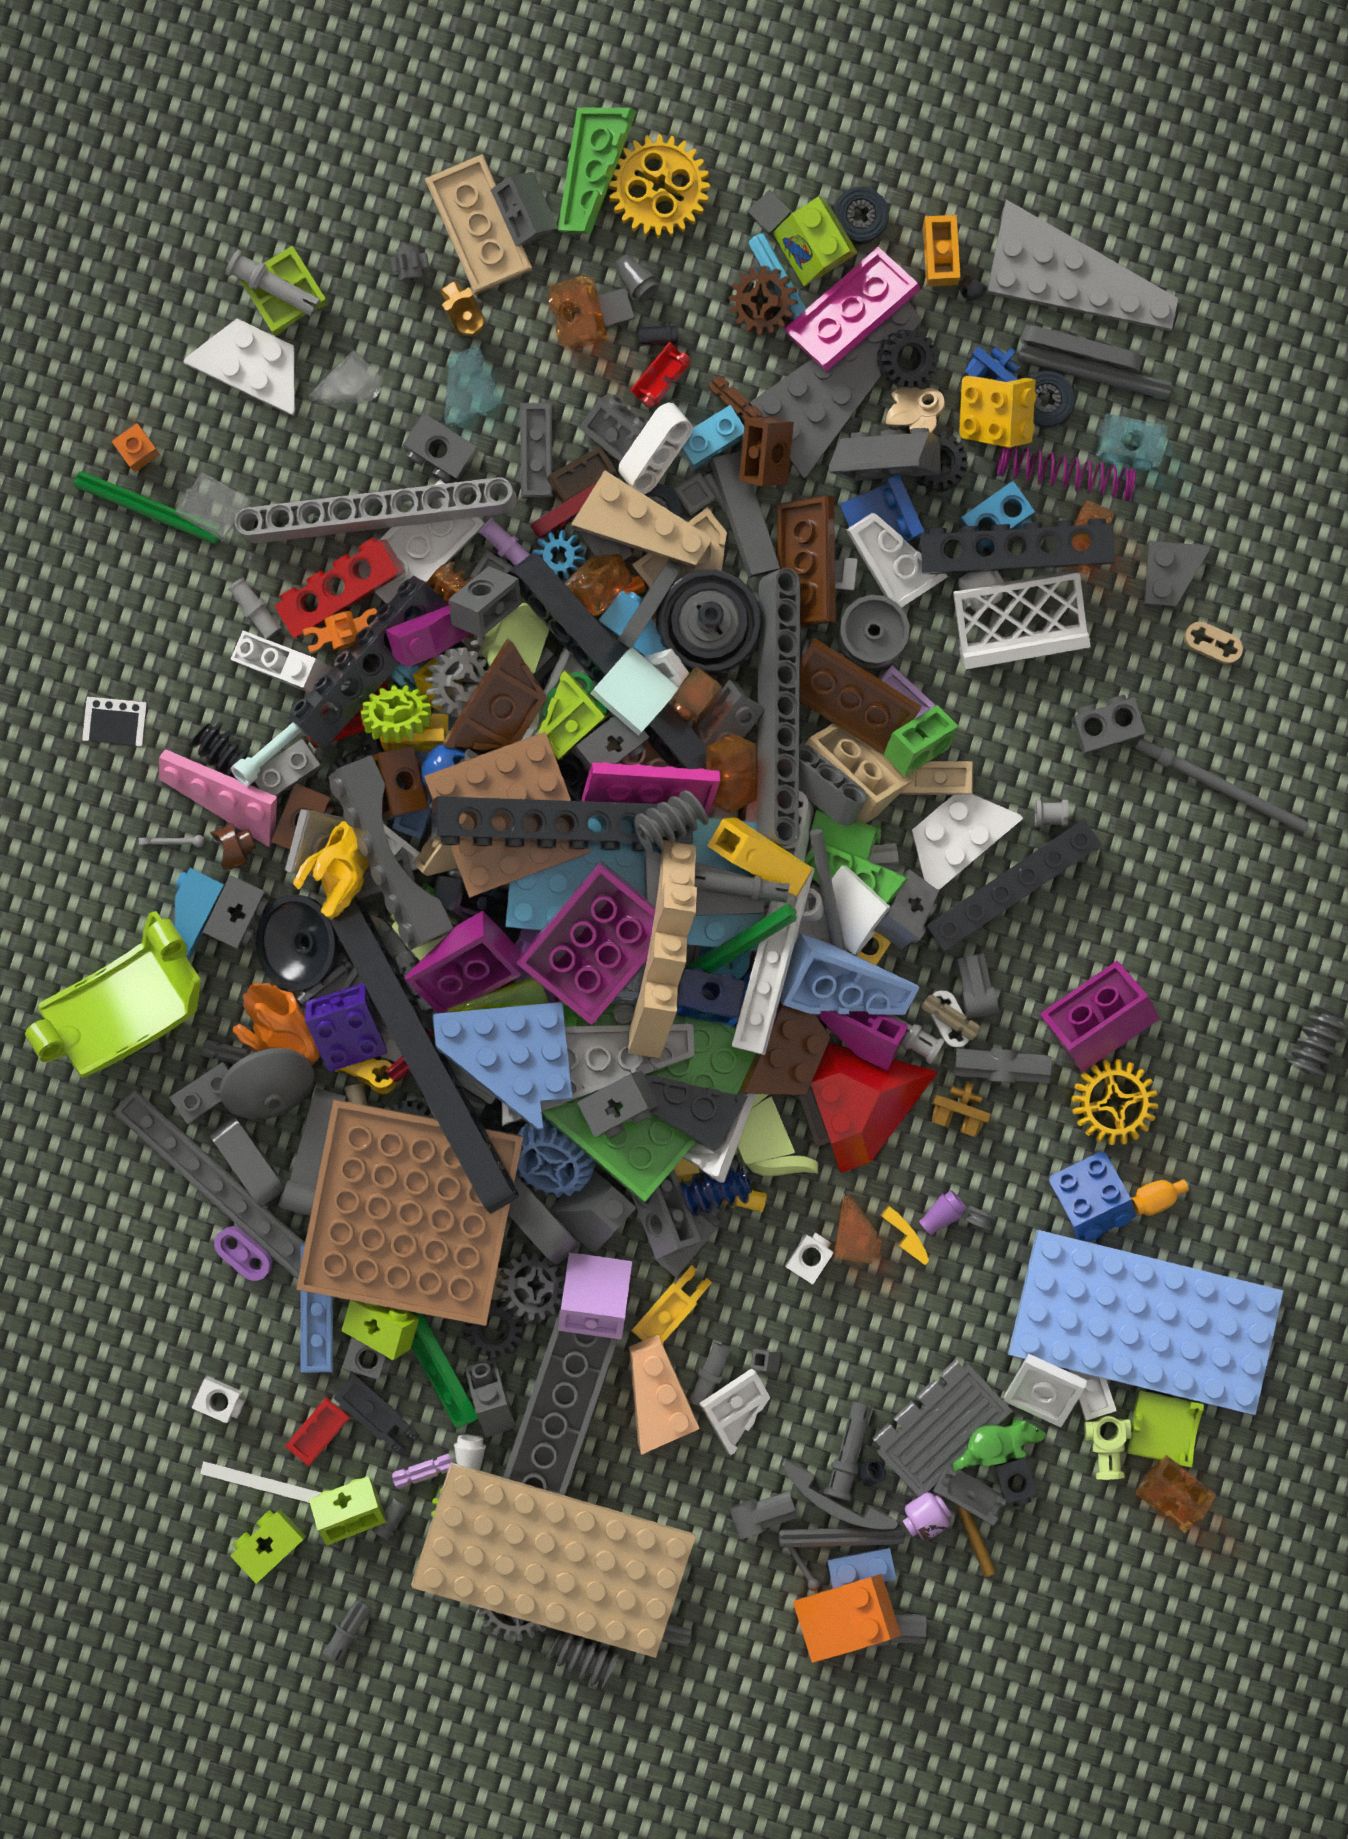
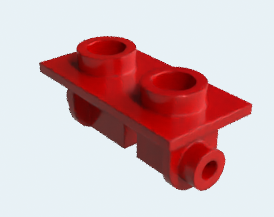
[630,342,691,409]

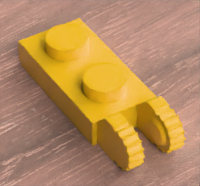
[631,1265,712,1343]

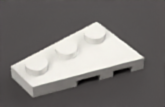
[846,513,948,608]

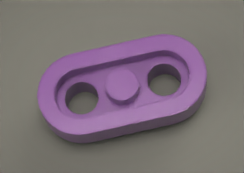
[214,1226,273,1281]

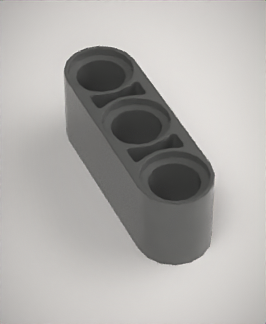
[799,744,867,825]
[209,1115,286,1208]

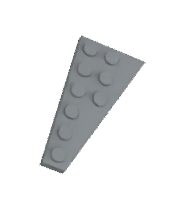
[986,200,1178,331]
[502,1024,695,1126]

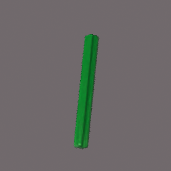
[74,471,223,544]
[680,904,797,988]

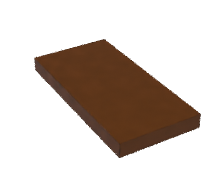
[777,495,836,627]
[799,638,922,755]

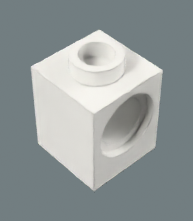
[785,1233,834,1284]
[192,1377,245,1423]

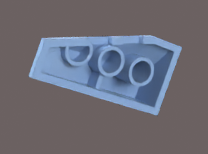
[781,933,919,1015]

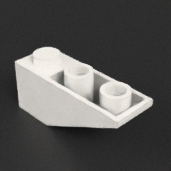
[231,631,332,693]

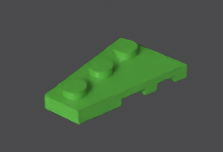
[804,844,910,905]

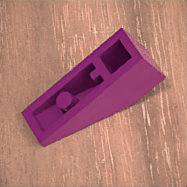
[386,605,472,667]
[816,1011,908,1070]

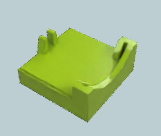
[239,246,328,337]
[1126,1390,1204,1468]

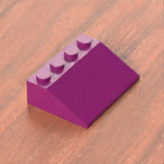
[517,860,656,1025]

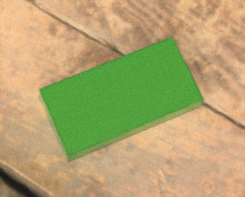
[809,808,878,860]

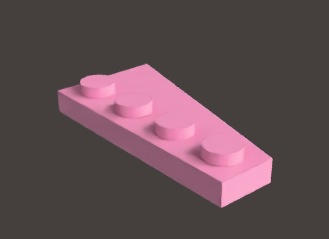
[159,749,277,847]

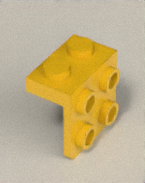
[959,376,1036,447]

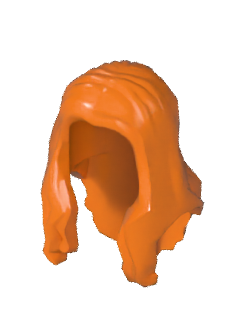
[232,982,321,1065]

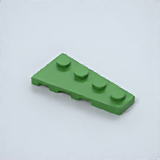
[558,107,637,234]

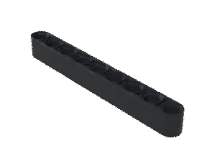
[507,553,718,771]

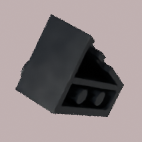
[434,876,521,944]

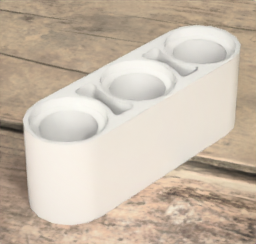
[618,403,693,494]

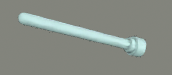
[231,685,349,787]

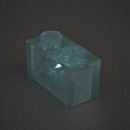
[1096,414,1168,471]

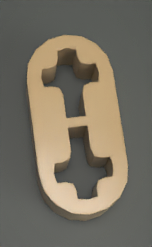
[1184,622,1243,664]

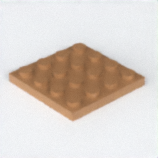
[424,732,591,898]

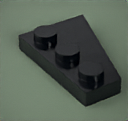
[646,1074,748,1153]

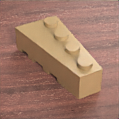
[570,471,713,568]

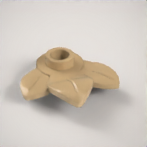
[886,386,945,433]

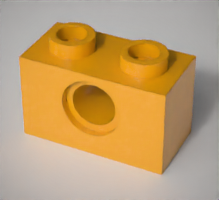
[923,215,960,287]

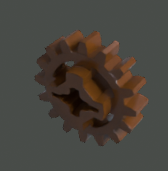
[729,265,798,335]

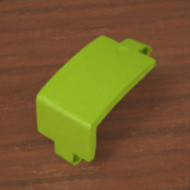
[25,911,201,1078]

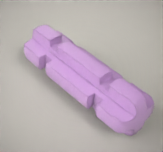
[392,1454,453,1489]

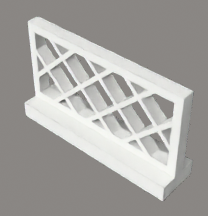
[953,570,1090,669]

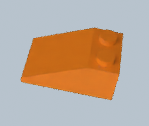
[793,1573,901,1663]

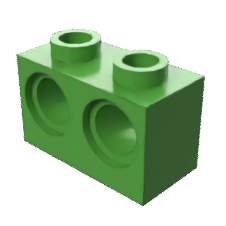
[884,705,959,777]

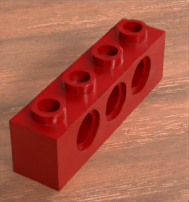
[274,537,406,638]

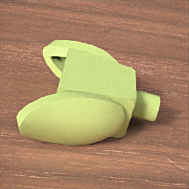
[480,603,549,674]
[734,1094,818,1176]

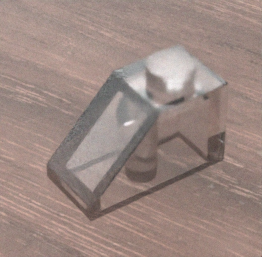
[310,350,383,405]

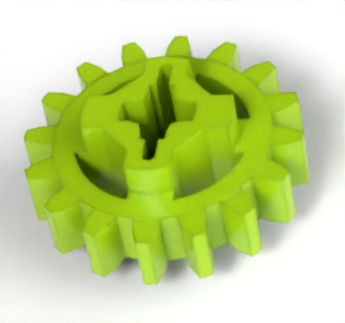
[361,685,432,743]

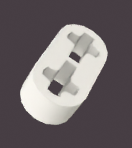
[930,991,969,1047]

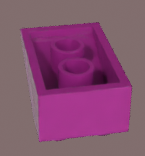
[405,911,522,1014]

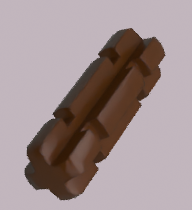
[708,376,762,422]

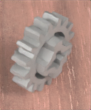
[425,648,487,717]

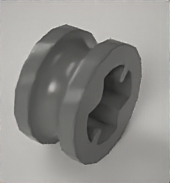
[964,1206,996,1231]

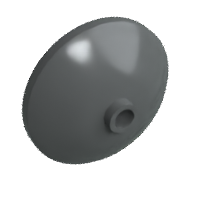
[220,1048,314,1120]

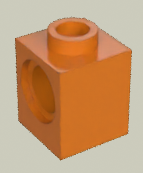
[112,423,160,472]

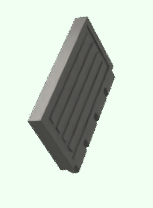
[873,1359,1013,1497]

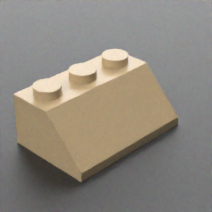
[805,723,912,824]

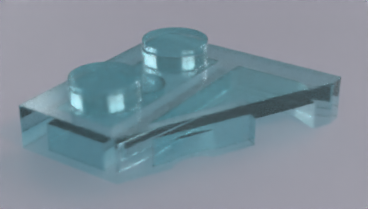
[444,345,503,427]

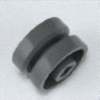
[837,595,910,672]

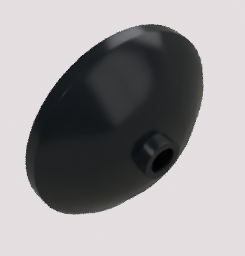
[256,895,338,990]

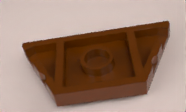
[442,638,547,750]
[739,993,830,1095]

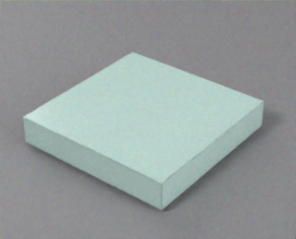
[590,647,679,736]

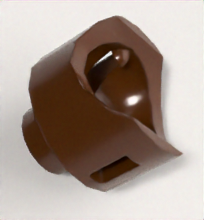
[210,824,257,872]

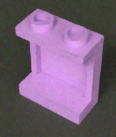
[558,1252,632,1340]

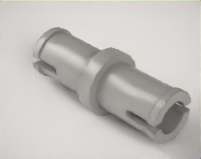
[228,577,282,639]

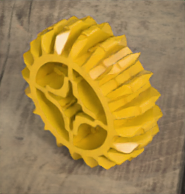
[1071,1059,1158,1145]

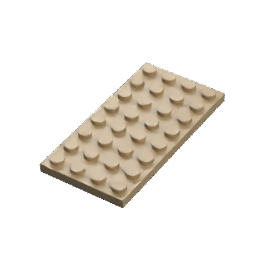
[411,1462,696,1658]

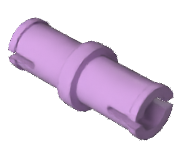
[478,517,530,566]

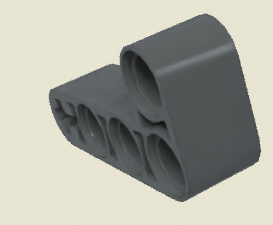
[280,1088,347,1216]
[508,1175,581,1266]

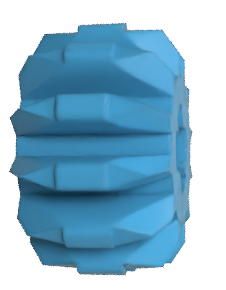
[532,530,586,583]

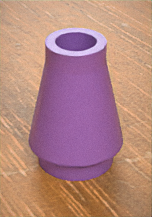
[919,1190,967,1236]

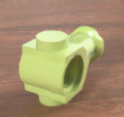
[1084,1415,1131,1480]

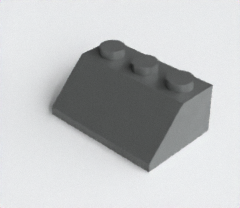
[829,428,940,481]

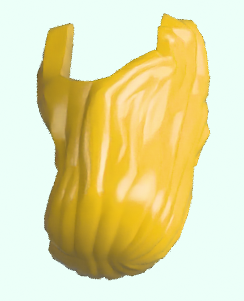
[293,821,369,919]

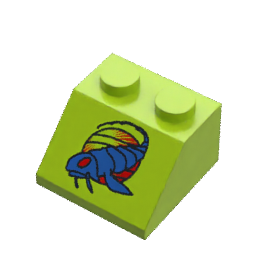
[772,196,858,287]

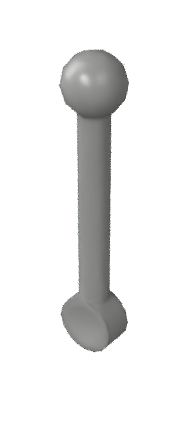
[139,835,205,848]

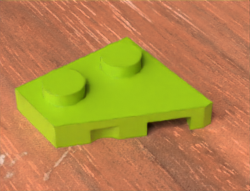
[538,670,608,760]

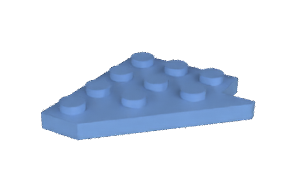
[433,1002,572,1130]

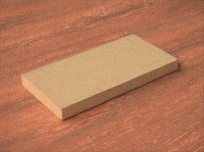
[425,154,532,295]

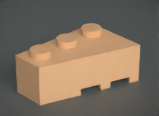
[629,1334,700,1455]

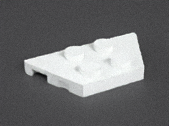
[184,319,295,416]
[911,795,1023,890]
[683,1092,756,1183]

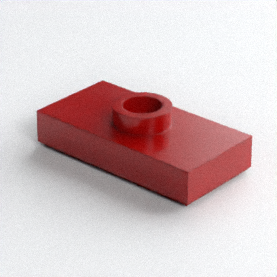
[285,1396,350,1467]

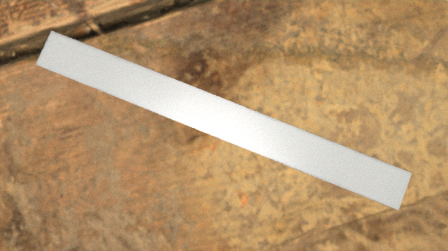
[200,1461,321,1503]

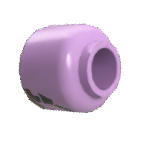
[903,1492,952,1540]

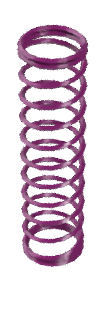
[997,446,1137,502]

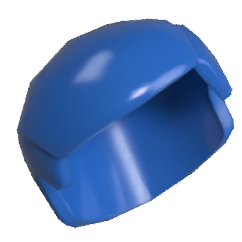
[421,744,466,788]

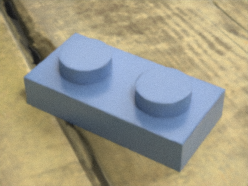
[827,1547,896,1588]

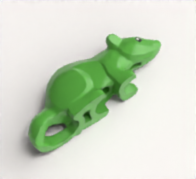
[953,1419,1046,1471]

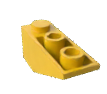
[707,817,813,896]

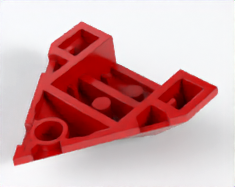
[811,1043,939,1173]

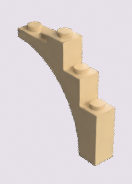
[628,840,697,1059]

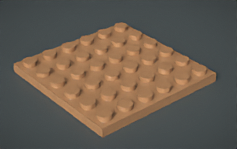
[296,1099,523,1326]

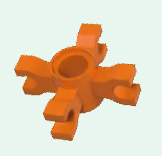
[302,607,377,654]

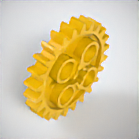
[608,134,710,238]

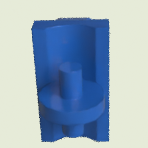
[964,346,1020,382]

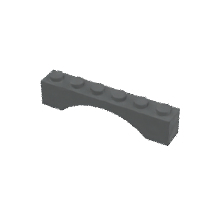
[328,755,454,950]

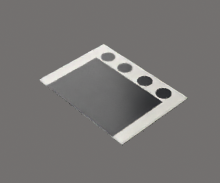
[82,697,146,746]

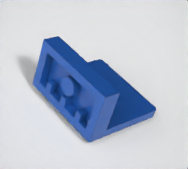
[840,474,924,543]

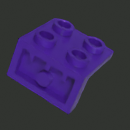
[305,983,387,1072]

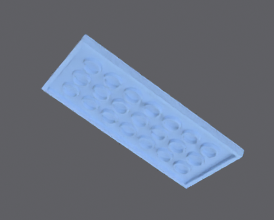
[1008,1230,1283,1415]

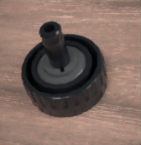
[656,569,762,676]

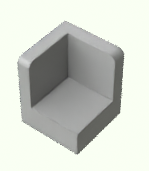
[835,558,857,594]

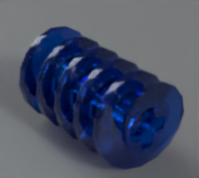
[682,1162,752,1217]

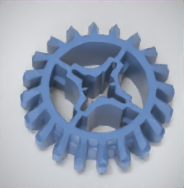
[516,1118,596,1198]

